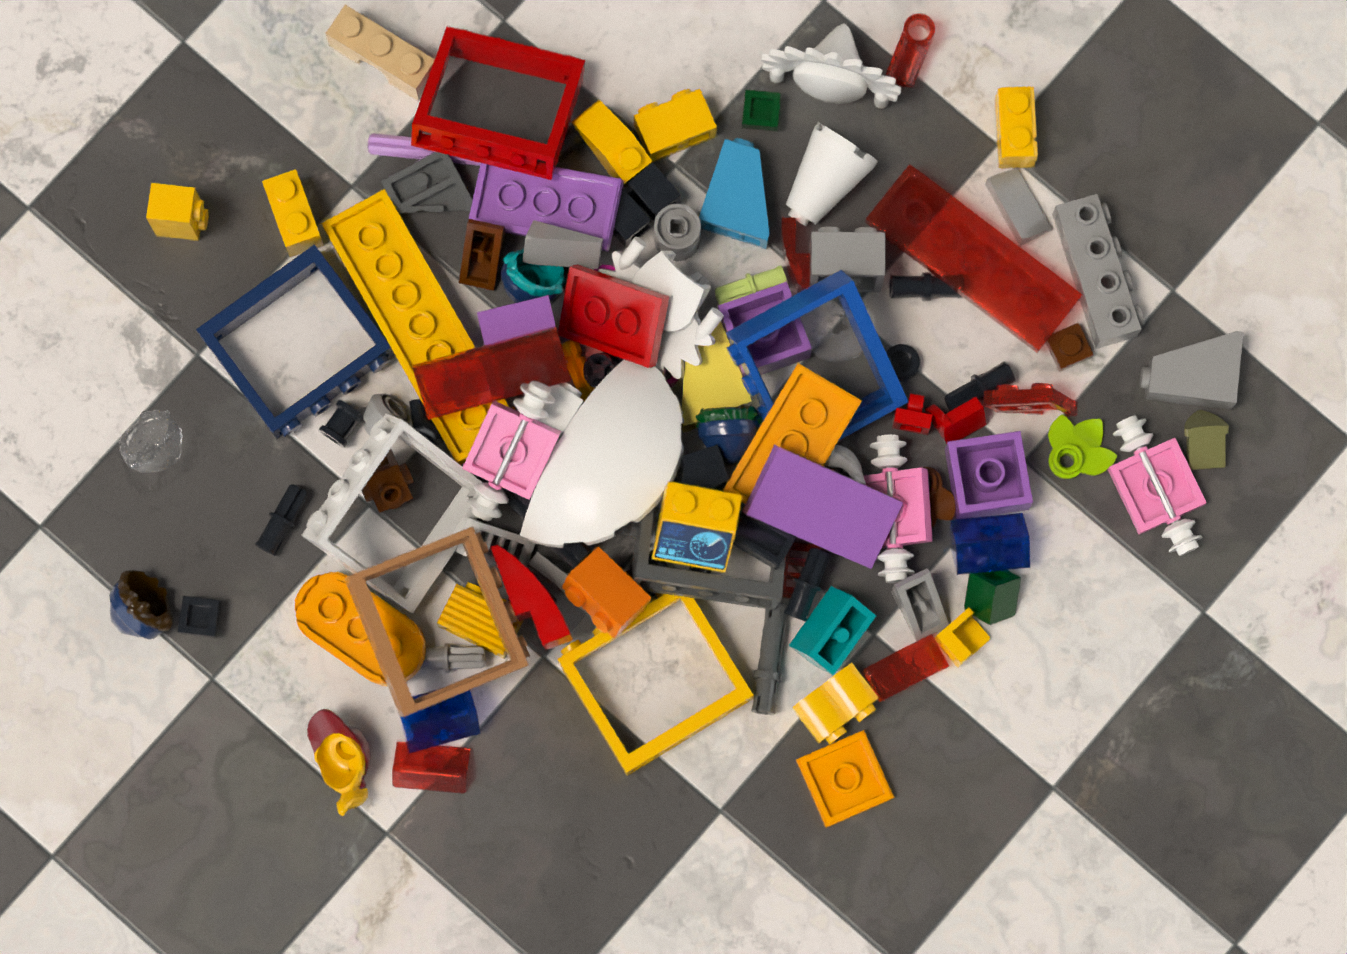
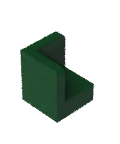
[964,562,1021,625]

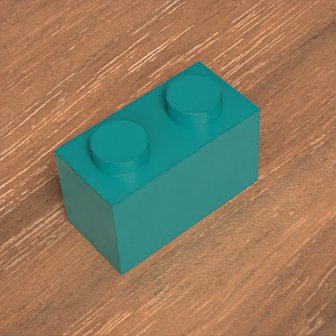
[788,586,876,676]

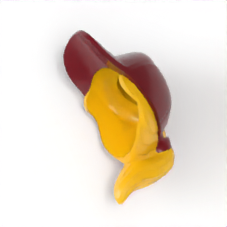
[307,709,371,816]

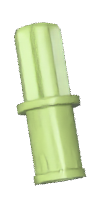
[715,265,787,305]

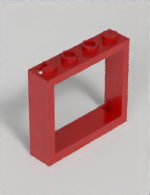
[411,26,585,180]

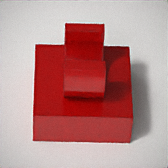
[892,393,933,435]

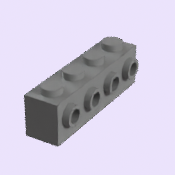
[1052,194,1144,349]

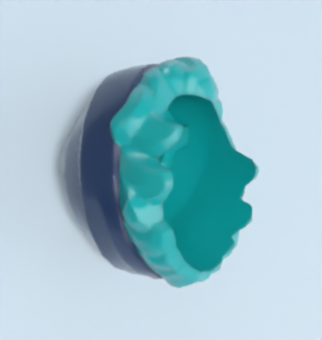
[501,248,566,303]

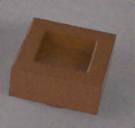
[1044,323,1094,372]

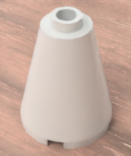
[786,122,878,226]

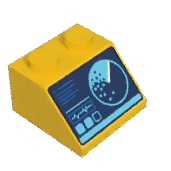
[652,481,742,573]

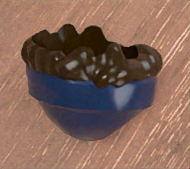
[109,570,173,639]

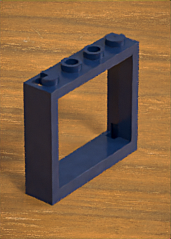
[196,245,394,440]

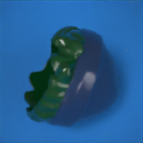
[696,405,763,465]

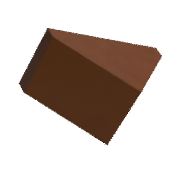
[459,219,507,291]

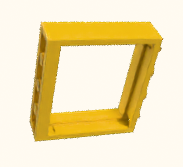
[558,593,754,776]

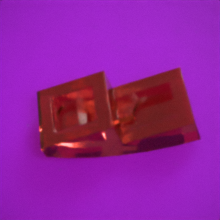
[781,217,810,293]
[862,634,949,703]

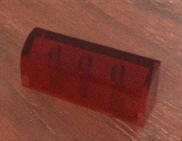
[412,326,571,420]

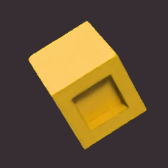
[934,608,990,668]

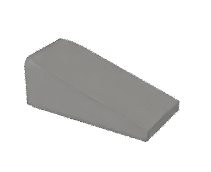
[523,220,603,269]

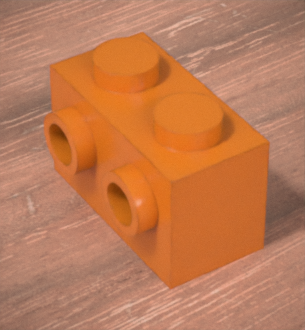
[562,546,651,639]

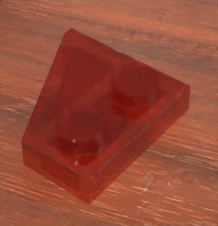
[984,383,1077,417]

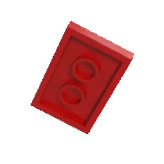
[558,264,669,368]

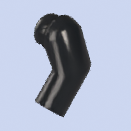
[409,399,444,445]

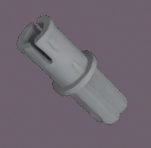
[420,643,486,673]

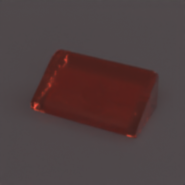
[392,741,470,794]

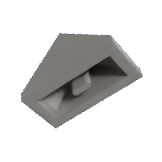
[891,568,949,642]

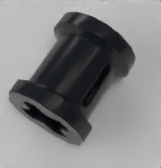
[318,400,364,448]

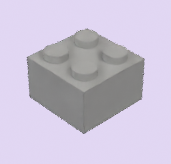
[809,227,885,292]

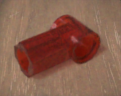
[885,13,935,89]

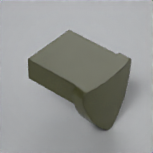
[1184,410,1229,470]

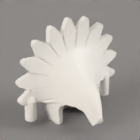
[761,23,902,109]
[598,237,724,379]

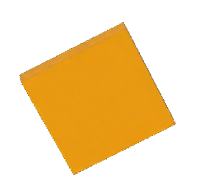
[796,730,894,828]

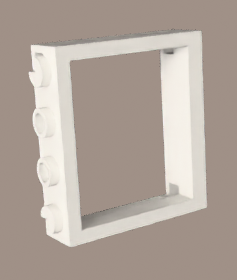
[302,414,483,613]

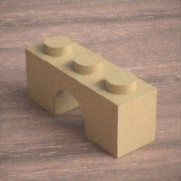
[325,4,435,101]

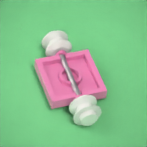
[462,381,561,521]
[1108,415,1207,556]
[864,435,932,583]

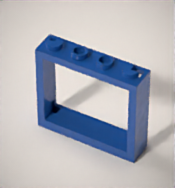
[726,270,908,441]

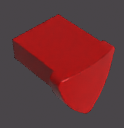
[925,397,987,444]

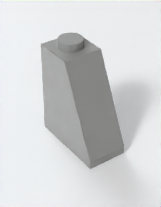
[1140,331,1244,410]

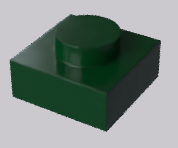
[742,90,781,131]

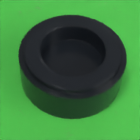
[886,344,920,382]

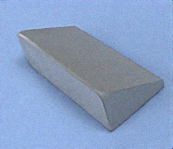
[985,167,1052,246]

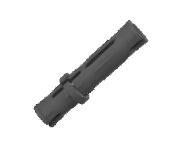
[751,603,788,715]

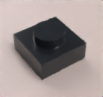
[178,596,221,638]

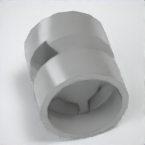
[654,204,701,262]

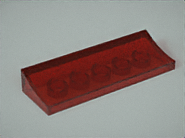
[865,164,1083,353]

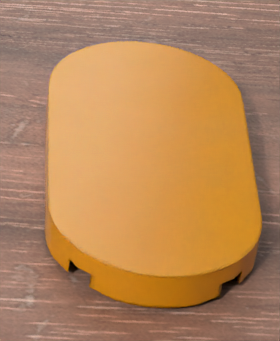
[295,572,426,686]

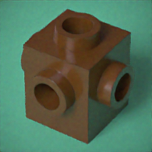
[361,448,414,513]

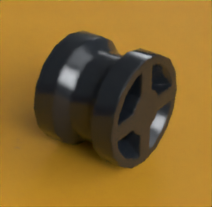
[583,352,624,388]

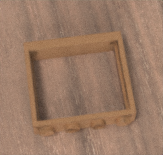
[344,526,530,717]

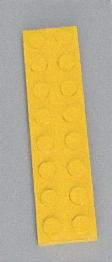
[321,189,510,465]

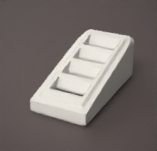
[456,517,535,567]

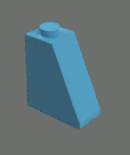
[699,138,769,249]

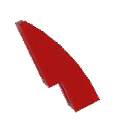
[490,545,573,650]

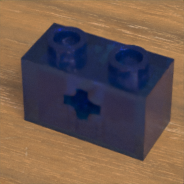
[950,513,1030,575]
[398,689,481,753]

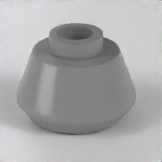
[363,393,410,436]

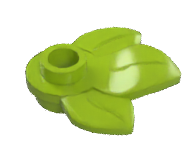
[1048,414,1117,479]

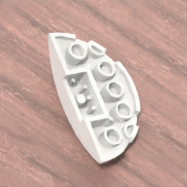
[520,359,684,548]

